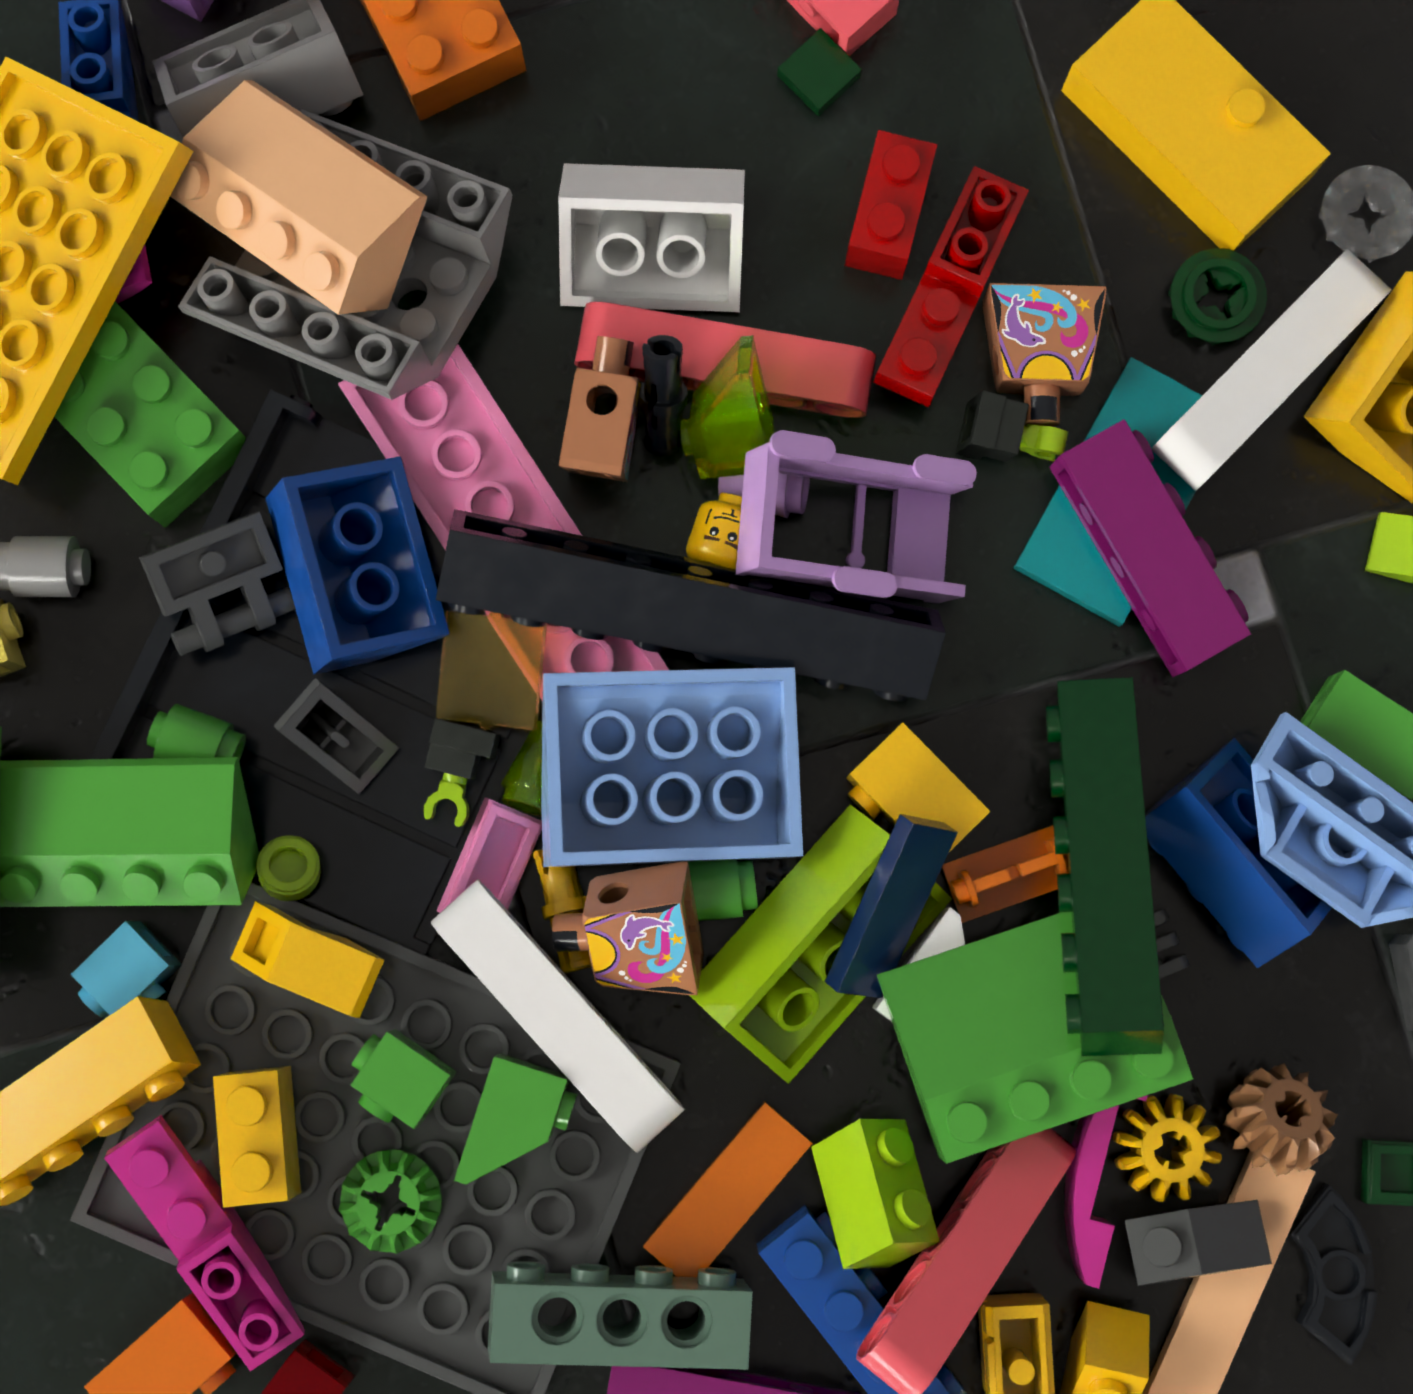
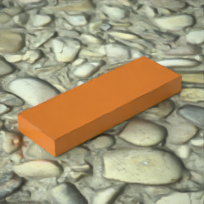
[643,1101,813,1277]

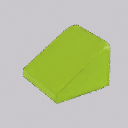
[1365,512,1413,584]

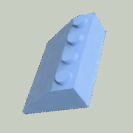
[541,667,803,867]

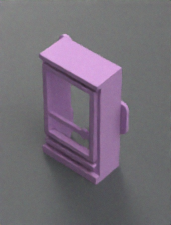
[735,430,977,603]

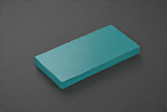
[1013,357,1202,627]

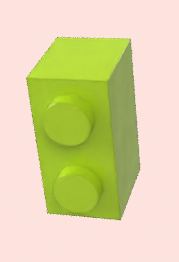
[811,1119,940,1269]

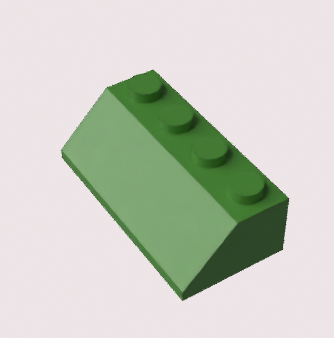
[0,757,259,907]

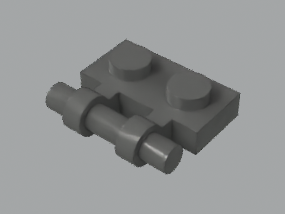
[139,512,295,656]

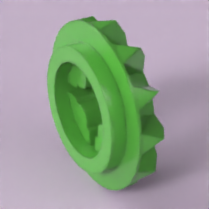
[339,1149,442,1254]

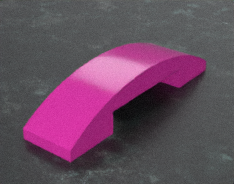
[1064,1095,1148,1289]

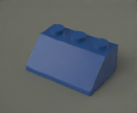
[265,456,450,675]
[1145,737,1332,968]

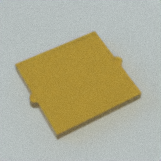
[436,611,547,730]

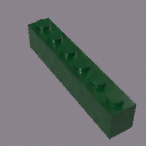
[1046,677,1164,1056]

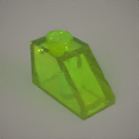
[681,335,776,479]

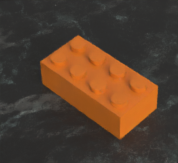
[360,0,527,121]

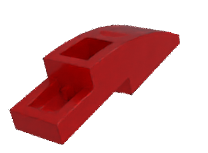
[873,166,1029,408]

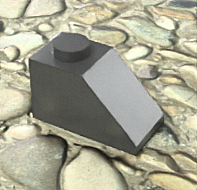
[1125,1200,1272,1285]

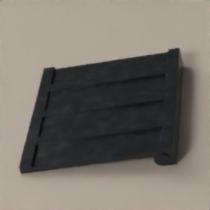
[89,389,543,955]

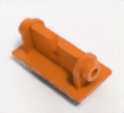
[942,825,1069,923]

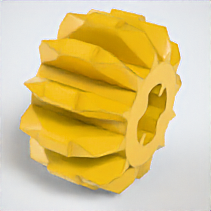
[1113,1094,1222,1202]

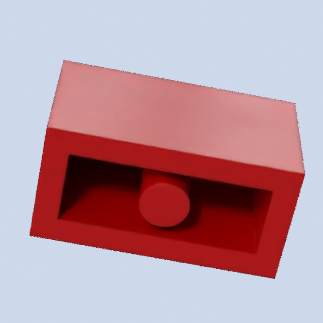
[844,130,938,280]

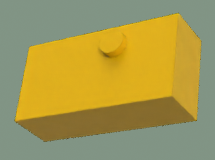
[1061,0,1331,251]

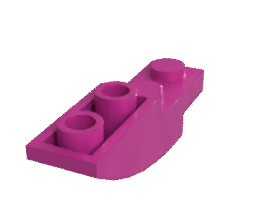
[104,1115,305,1372]

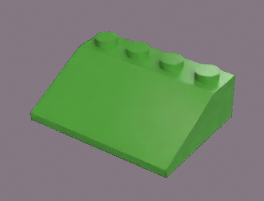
[876,912,1193,1164]

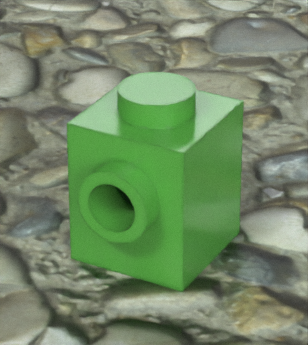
[350,1029,457,1129]

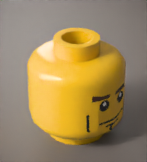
[686,493,742,569]

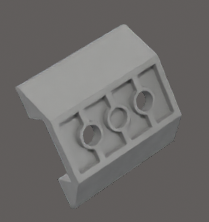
[178,109,513,400]

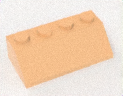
[170,80,428,315]

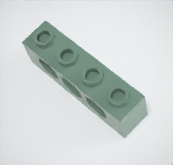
[487,1261,753,1370]

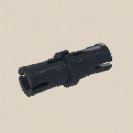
[639,335,688,456]

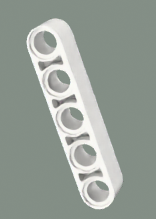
[1151,248,1392,491]
[431,879,685,1153]

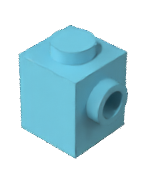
[71,921,182,1018]

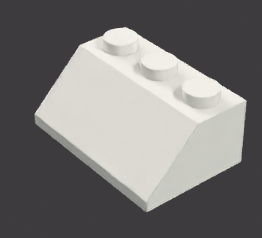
[558,163,745,312]

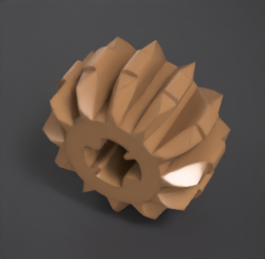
[1223,1063,1338,1177]

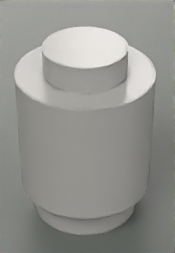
[0,536,91,597]

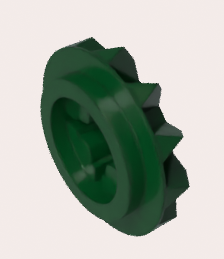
[1168,248,1267,346]

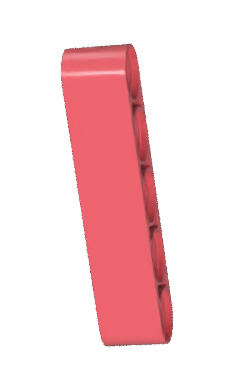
[574,302,876,418]
[856,1128,1076,1394]

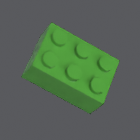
[54,302,246,528]

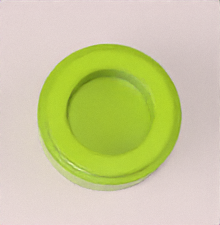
[256,835,321,901]

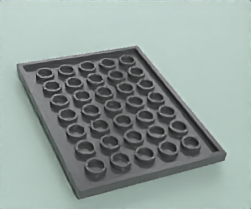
[70,882,681,1394]

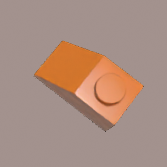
[84,1292,237,1394]

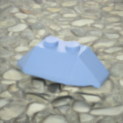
[1251,712,1413,928]

